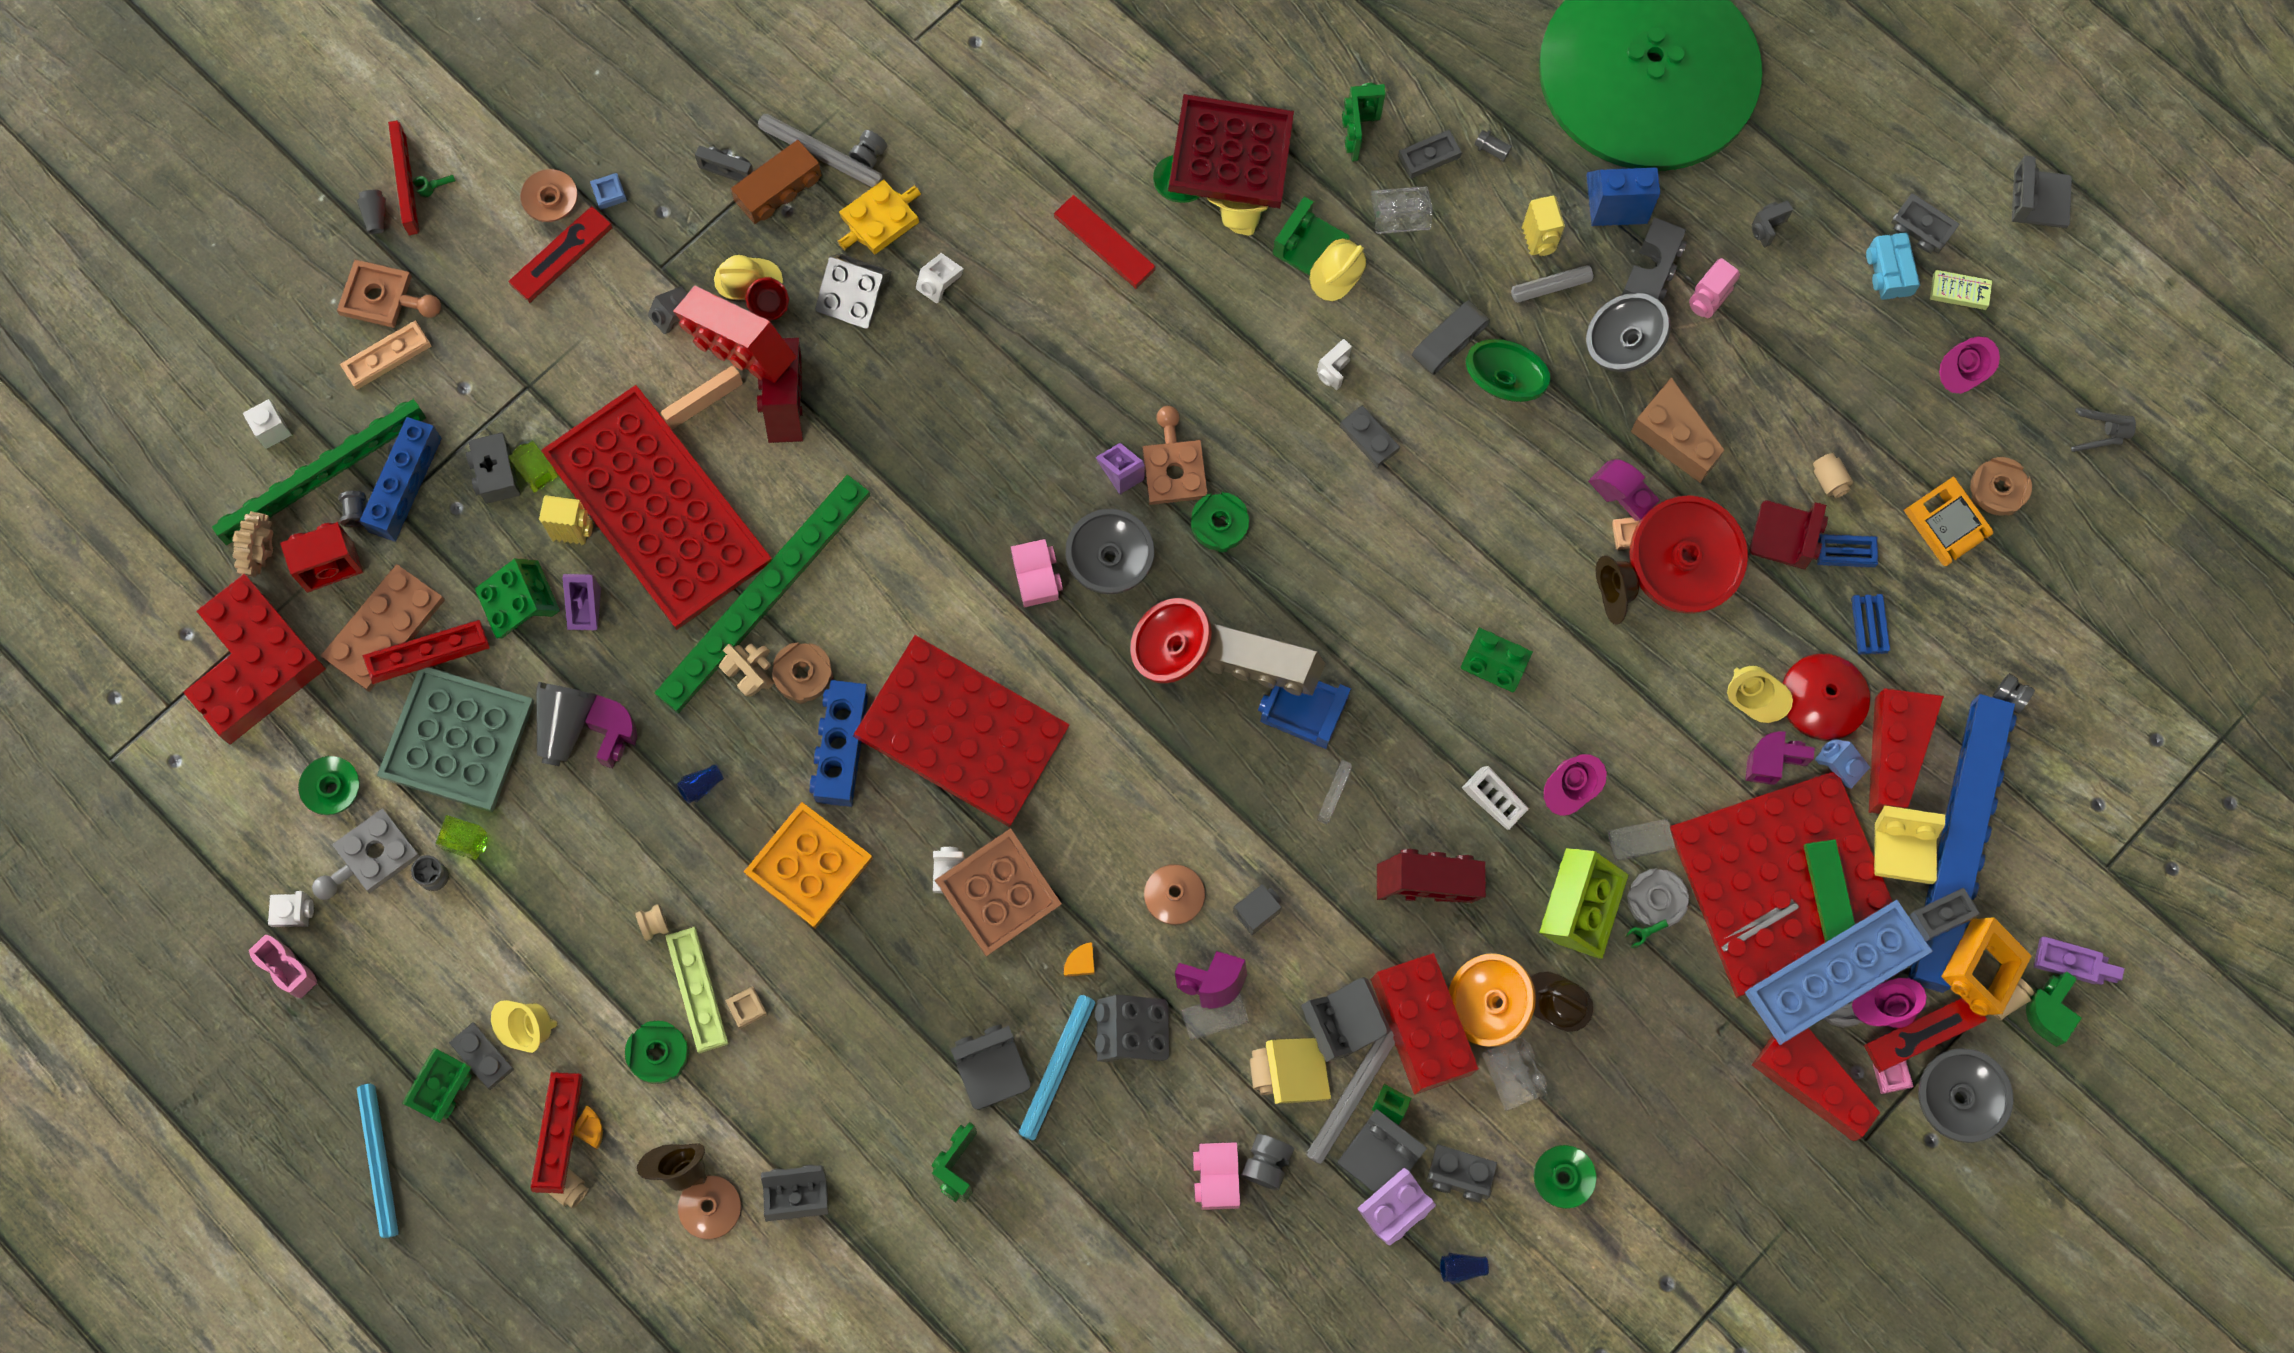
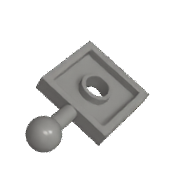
[312,808,420,900]

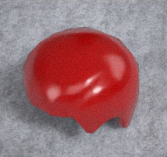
[745,277,790,321]

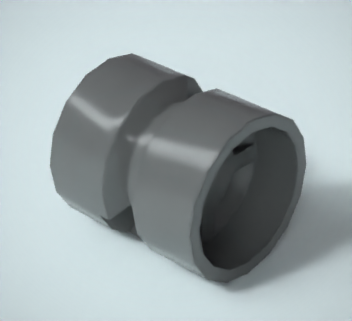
[1241,1134,1294,1191]

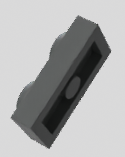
[1398,130,1462,179]
[695,145,754,182]
[1339,405,1400,468]
[1909,888,1980,942]
[449,1022,514,1090]

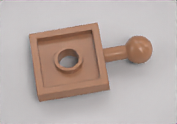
[337,260,441,328]
[1143,406,1207,505]

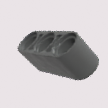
[1412,300,1490,375]

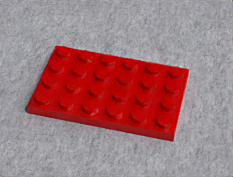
[853,635,1070,828]

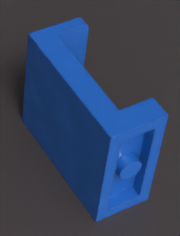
[1258,681,1351,749]

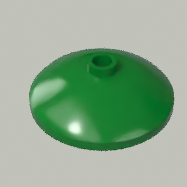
[1466,339,1550,402]

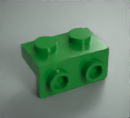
[1460,627,1533,692]
[402,1048,472,1123]

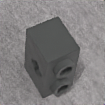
[466,432,520,504]

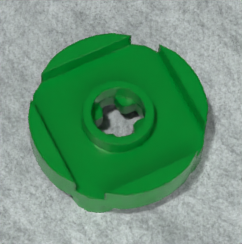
[1191,492,1249,553]
[625,1021,689,1084]

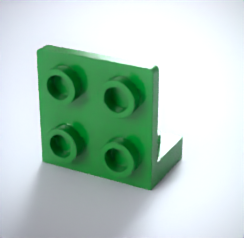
[1273,196,1350,276]
[475,558,560,639]

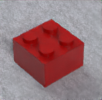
[280,522,364,593]

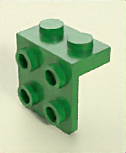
[1342,83,1386,162]
[931,1122,977,1203]

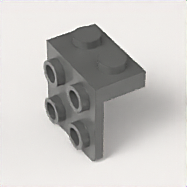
[1301,977,1390,1062]
[1095,995,1169,1062]
[951,1024,1031,1110]

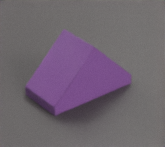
[1096,443,1145,494]
[562,574,601,630]

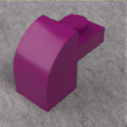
[1588,459,1659,521]
[585,695,637,769]
[1745,731,1815,785]
[1175,951,1247,1009]

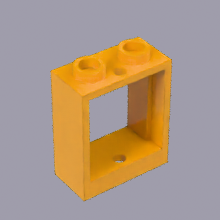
[1941,917,2032,1016]

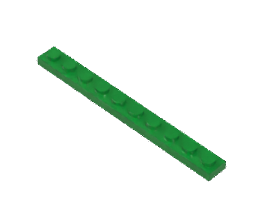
[654,474,870,714]

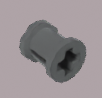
[338,491,366,527]

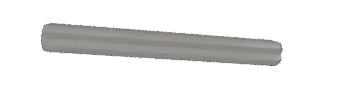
[758,114,883,187]
[1306,1029,1395,1164]

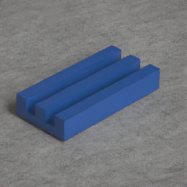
[1817,534,1878,568]
[1851,594,1890,655]

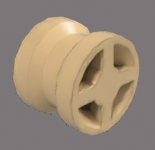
[635,904,669,941]

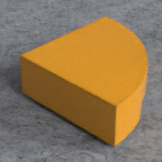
[1064,942,1095,977]
[574,1106,603,1149]

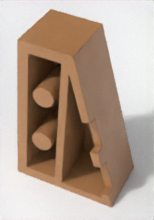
[1631,378,1724,483]

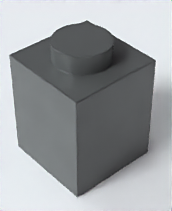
[1233,884,1282,935]

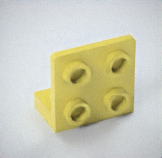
[1874,806,1945,884]

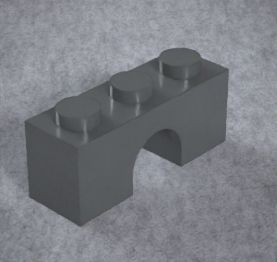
[1622,217,1687,303]

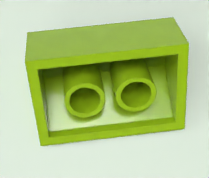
[1539,848,1629,959]

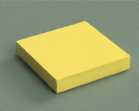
[1266,1038,1331,1104]

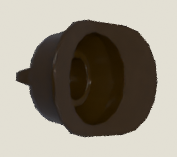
[1595,555,1639,625]
[1531,972,1593,1032]
[637,1143,707,1191]

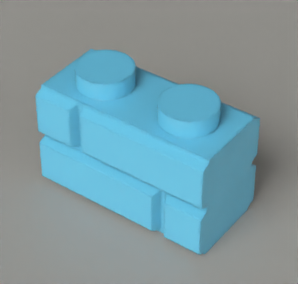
[1866,232,1920,300]

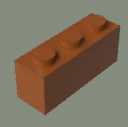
[730,139,822,224]

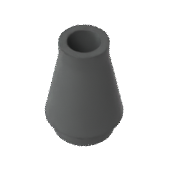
[357,190,386,234]

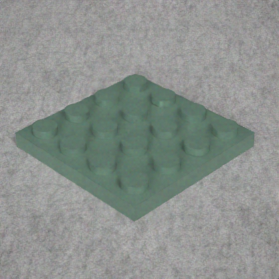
[377,667,535,813]

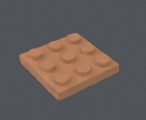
[934,828,1062,956]

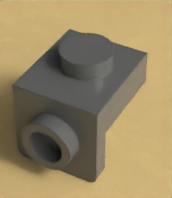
[1752,200,1793,248]
[648,287,688,334]

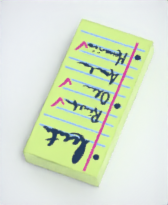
[1930,270,1992,310]

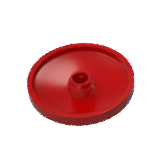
[1630,496,1748,614]

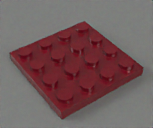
[1168,94,1294,209]

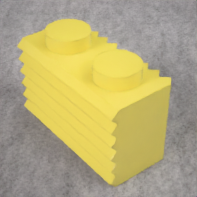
[1522,195,1565,256]
[539,495,593,545]

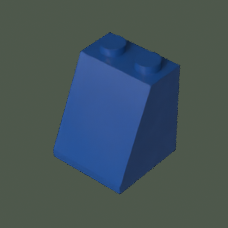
[1586,168,1660,226]

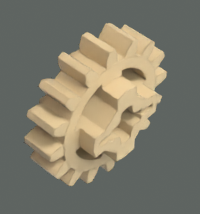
[232,511,274,577]

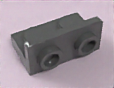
[1426,1144,1498,1203]

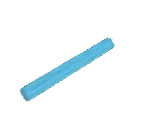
[1019,995,1095,1140]
[357,1084,398,1238]

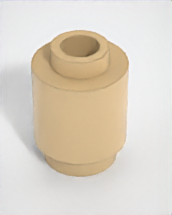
[1813,453,1853,498]
[1250,1048,1274,1095]
[548,1168,589,1209]

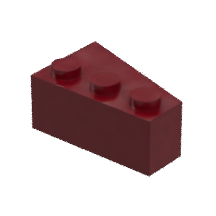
[757,338,803,443]
[1377,849,1486,903]

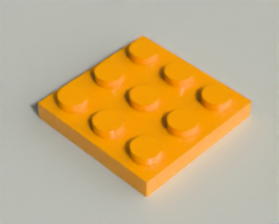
[744,802,873,929]

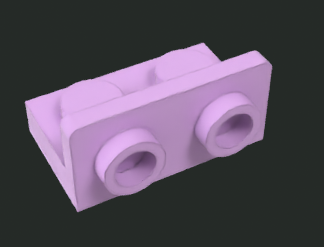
[1357,1168,1436,1246]

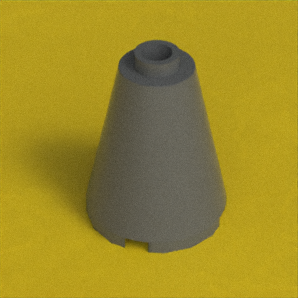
[536,682,597,766]

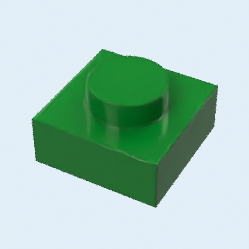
[1371,1084,1412,1125]

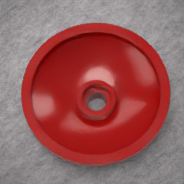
[1130,598,1212,683]
[1782,654,1870,741]

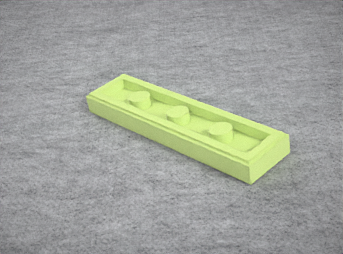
[665,927,729,1054]

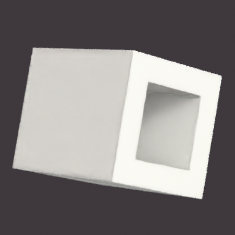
[243,399,292,449]

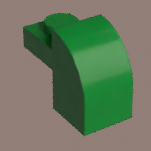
[2026,971,2082,1047]

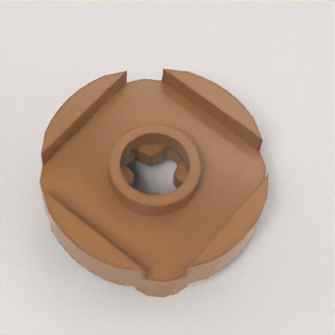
[1970,457,2032,516]
[772,642,833,704]

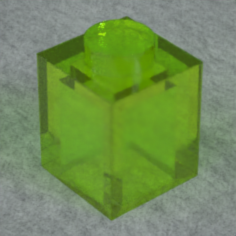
[509,440,558,493]
[435,815,488,860]

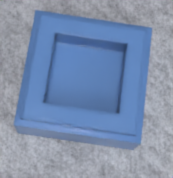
[590,173,627,210]

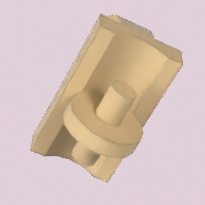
[719,643,774,697]

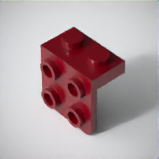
[1749,500,1828,570]

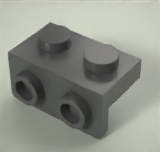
[1891,193,1960,254]
[761,1165,829,1222]

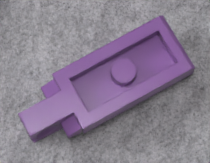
[2034,936,2125,985]

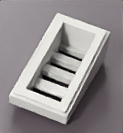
[1462,766,1529,830]

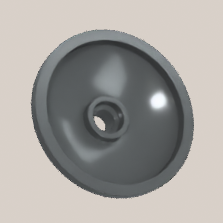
[1586,293,1671,372]
[1066,509,1154,594]
[1918,1048,2013,1143]

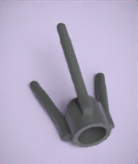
[2071,408,2136,452]

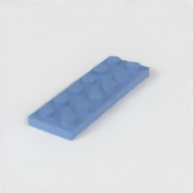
[1745,900,1933,1045]

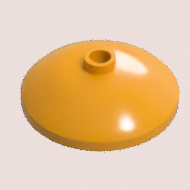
[1449,954,1536,1047]

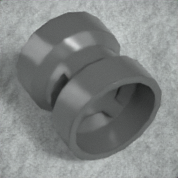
[849,130,888,169]
[1992,673,2035,714]
[411,855,449,891]

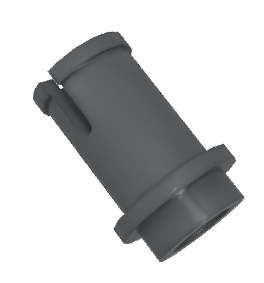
[1474,130,1512,162]

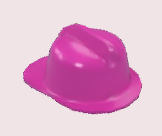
[1939,336,2000,394]
[1544,754,1607,816]
[1852,978,1927,1028]

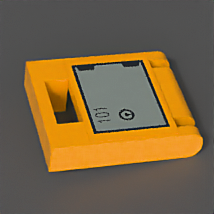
[1903,476,1993,566]

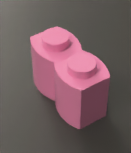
[1689,258,1740,318]
[1011,539,1063,607]
[249,935,317,999]
[1193,1143,1240,1210]

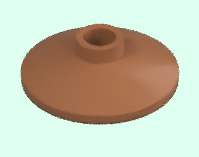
[520,169,578,222]
[1144,865,1205,925]
[678,1176,741,1239]

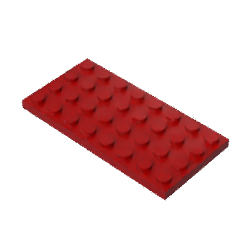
[540,385,772,630]

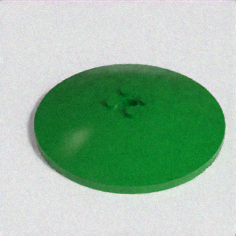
[1539,0,1762,171]

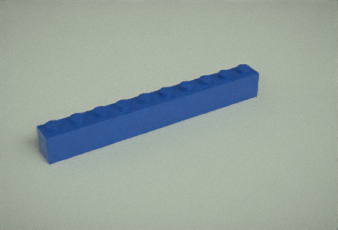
[1908,694,2017,993]

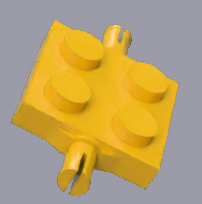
[838,179,921,255]

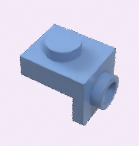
[1815,739,1870,789]

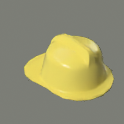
[1207,197,1268,236]
[1309,239,1366,301]
[714,255,783,300]
[1727,666,1793,723]
[491,1000,557,1053]

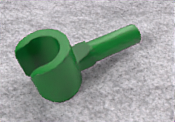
[413,175,455,197]
[1625,920,1668,948]

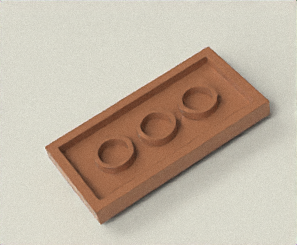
[321,564,445,692]

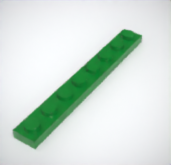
[212,398,426,546]

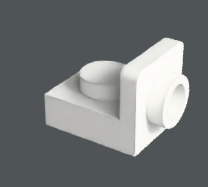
[916,253,964,303]
[1317,339,1352,390]
[933,847,965,893]
[268,891,314,927]

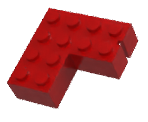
[183,573,326,745]

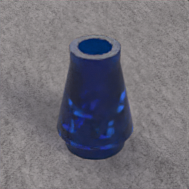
[676,764,724,804]
[1440,1252,1489,1285]

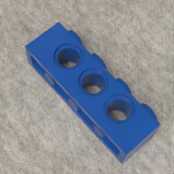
[360,417,442,542]
[809,680,869,807]

